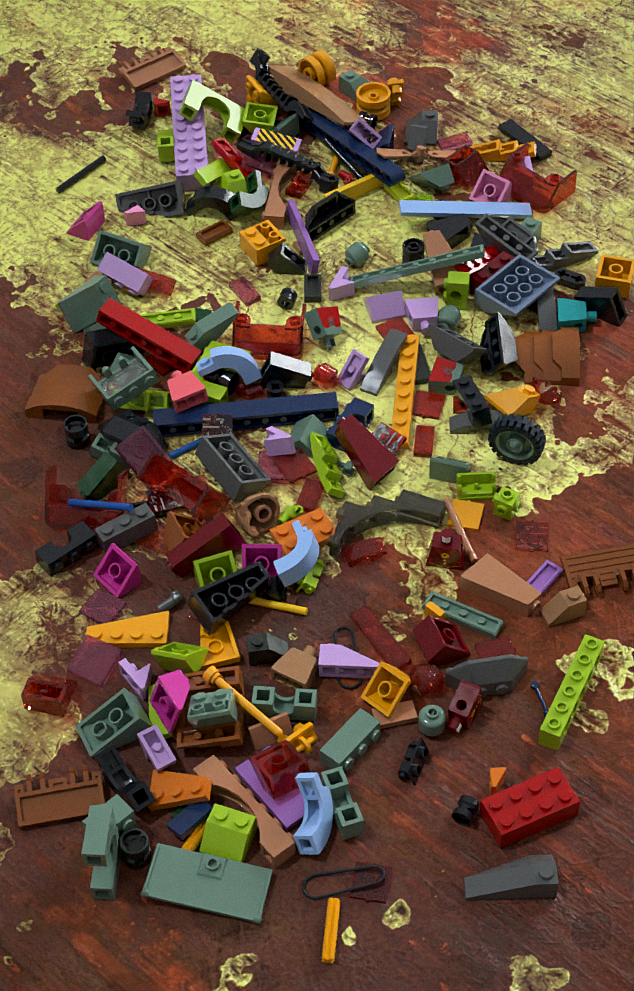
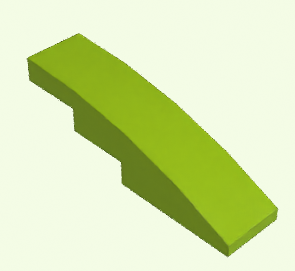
[113,389,174,411]
[310,432,346,498]

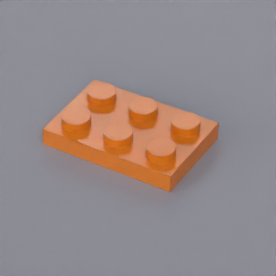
[269,508,339,556]

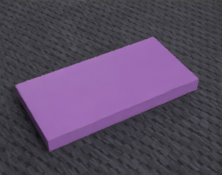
[235,745,304,831]

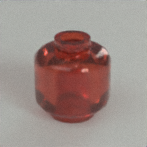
[312,363,340,390]

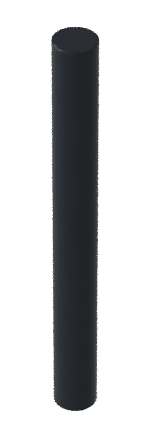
[323,138,364,179]
[56,155,106,193]

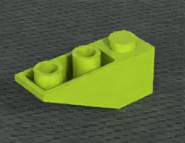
[157,129,175,162]

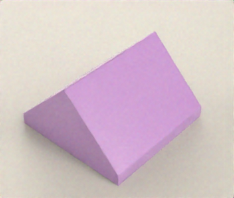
[363,290,406,324]

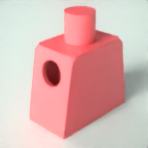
[167,370,208,413]

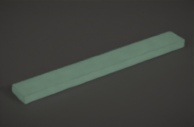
[350,245,485,289]

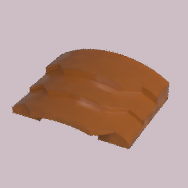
[515,327,580,386]
[25,365,109,424]
[171,665,245,750]

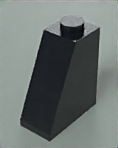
[426,214,472,249]
[574,286,627,326]
[257,351,313,389]

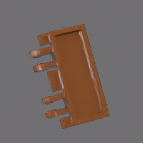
[560,544,634,597]
[14,764,105,829]

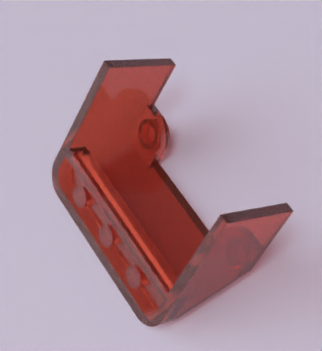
[499,143,577,213]
[232,301,307,360]
[136,452,231,522]
[45,465,128,530]

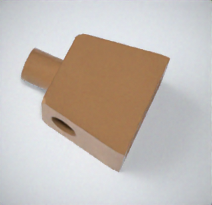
[271,645,318,691]

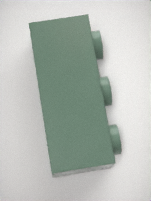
[320,708,381,771]

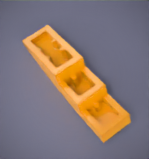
[468,139,536,161]

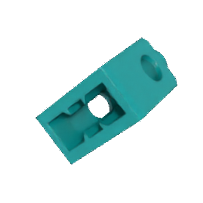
[556,298,597,332]

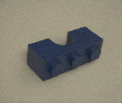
[326,397,374,453]

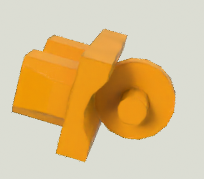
[387,78,404,106]
[277,722,318,761]

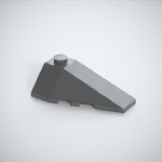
[115,180,186,217]
[464,854,559,900]

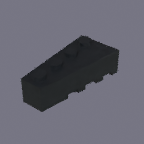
[82,328,145,371]
[188,561,270,636]

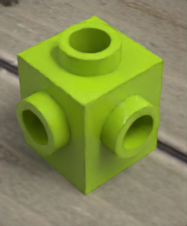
[492,486,522,521]

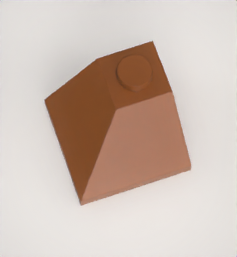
[164,511,202,552]

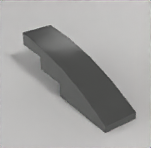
[531,241,599,270]
[360,328,407,396]

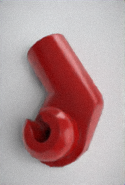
[338,170,354,185]

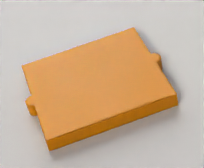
[447,499,484,532]

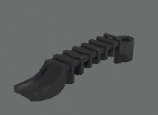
[249,48,313,123]
[236,138,339,194]

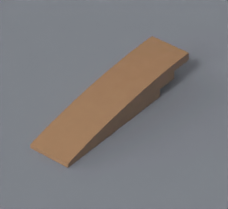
[268,65,367,125]

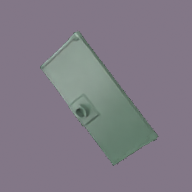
[141,843,273,924]

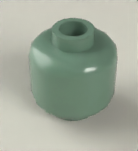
[345,242,370,267]
[437,305,462,331]
[418,705,446,737]

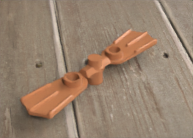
[376,145,463,162]

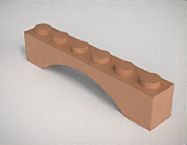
[261,153,299,230]
[193,755,296,869]

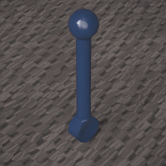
[531,681,549,717]

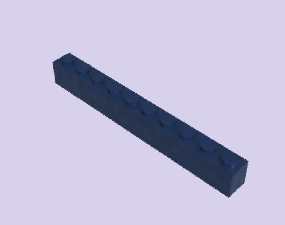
[153,392,339,437]

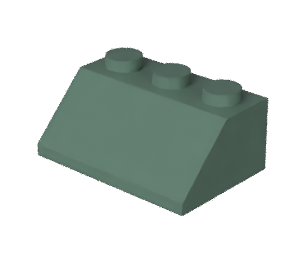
[90,230,152,270]

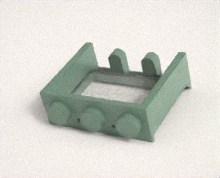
[88,346,159,411]

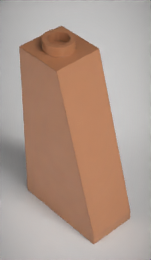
[422,230,470,294]
[460,553,542,617]

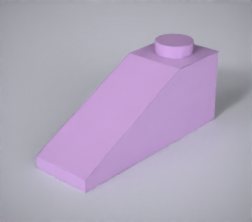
[318,643,380,678]

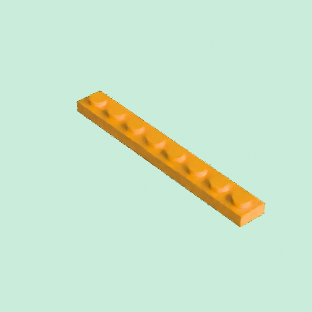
[390,334,420,448]

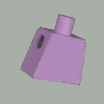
[347,117,383,149]
[405,297,438,335]

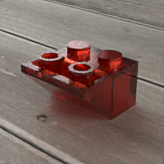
[444,144,489,189]
[21,673,78,717]

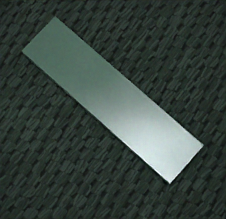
[422,591,504,639]

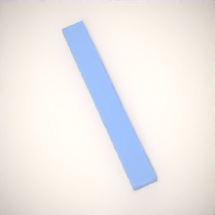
[399,200,532,219]

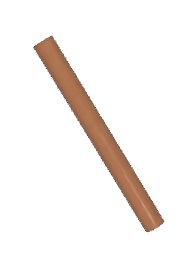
[442,498,478,563]

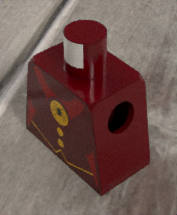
[426,528,466,570]
[447,679,483,734]

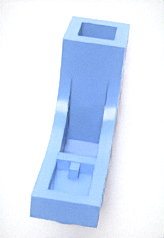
[196,346,262,385]
[273,520,319,587]
[293,773,333,855]

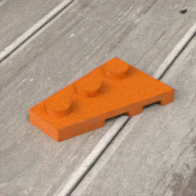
[148,769,212,811]

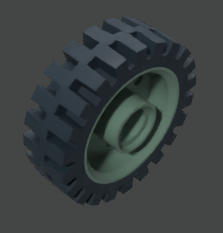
[488,414,546,465]

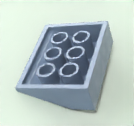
[474,254,560,317]

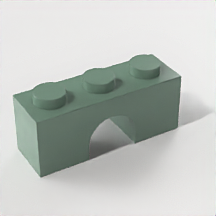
[251,686,318,722]
[321,766,364,840]

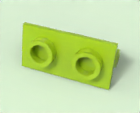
[296,559,324,594]

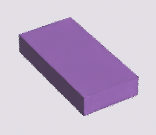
[527,560,563,597]

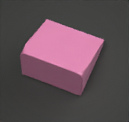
[124,205,146,226]

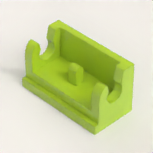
[456,471,497,501]

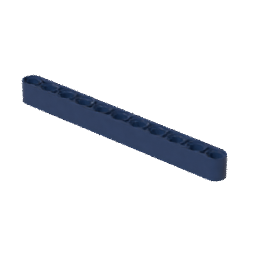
[288,103,405,187]

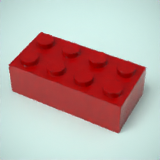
[479,767,580,849]

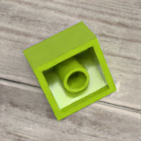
[199,803,257,863]

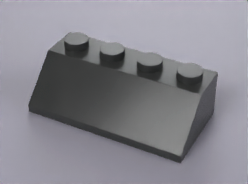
[195,433,271,501]

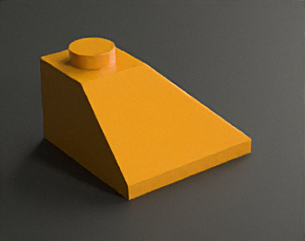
[484,385,541,417]
[361,661,411,718]

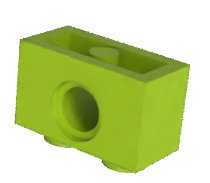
[443,271,470,310]

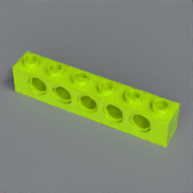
[538,634,605,751]

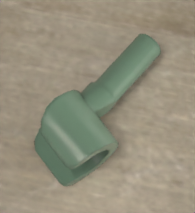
[336,461,354,476]

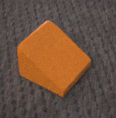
[489,767,506,796]

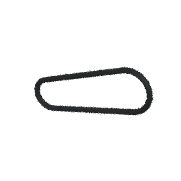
[334,626,363,689]
[302,865,385,900]

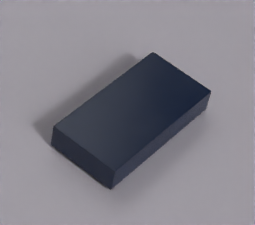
[166,801,213,840]

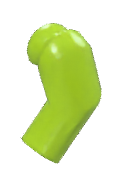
[277,505,304,525]

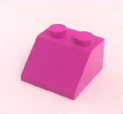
[149,669,190,734]

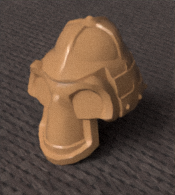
[234,492,280,536]

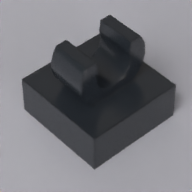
[262,575,287,603]

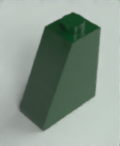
[76,451,133,501]

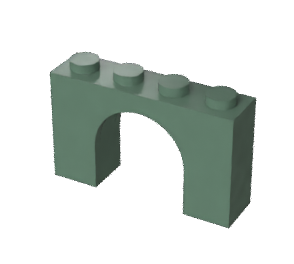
[81,804,122,900]

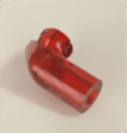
[236,383,263,398]

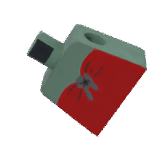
[303,306,342,349]
[428,357,473,395]

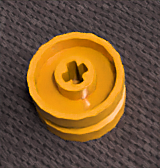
[298,50,336,86]
[356,82,391,120]

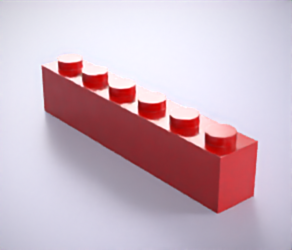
[96,298,202,373]

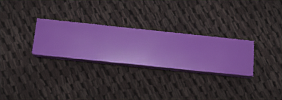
[287,200,320,274]

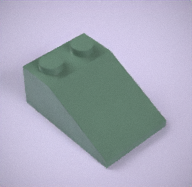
[57,275,121,333]
[76,688,152,758]

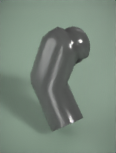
[157,590,183,612]

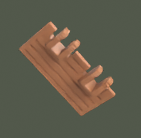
[118,46,186,91]

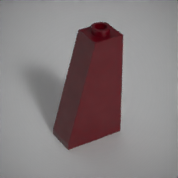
[334,414,400,490]
[165,513,247,576]

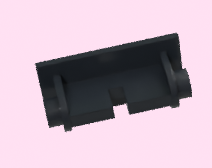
[397,737,429,785]

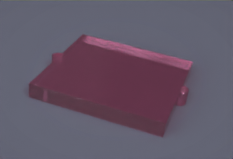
[79,588,127,624]

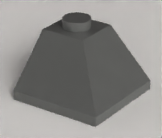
[404,110,438,146]

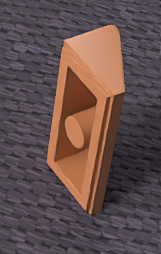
[248,712,293,751]

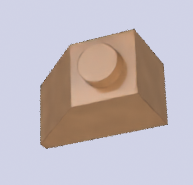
[540,586,587,627]

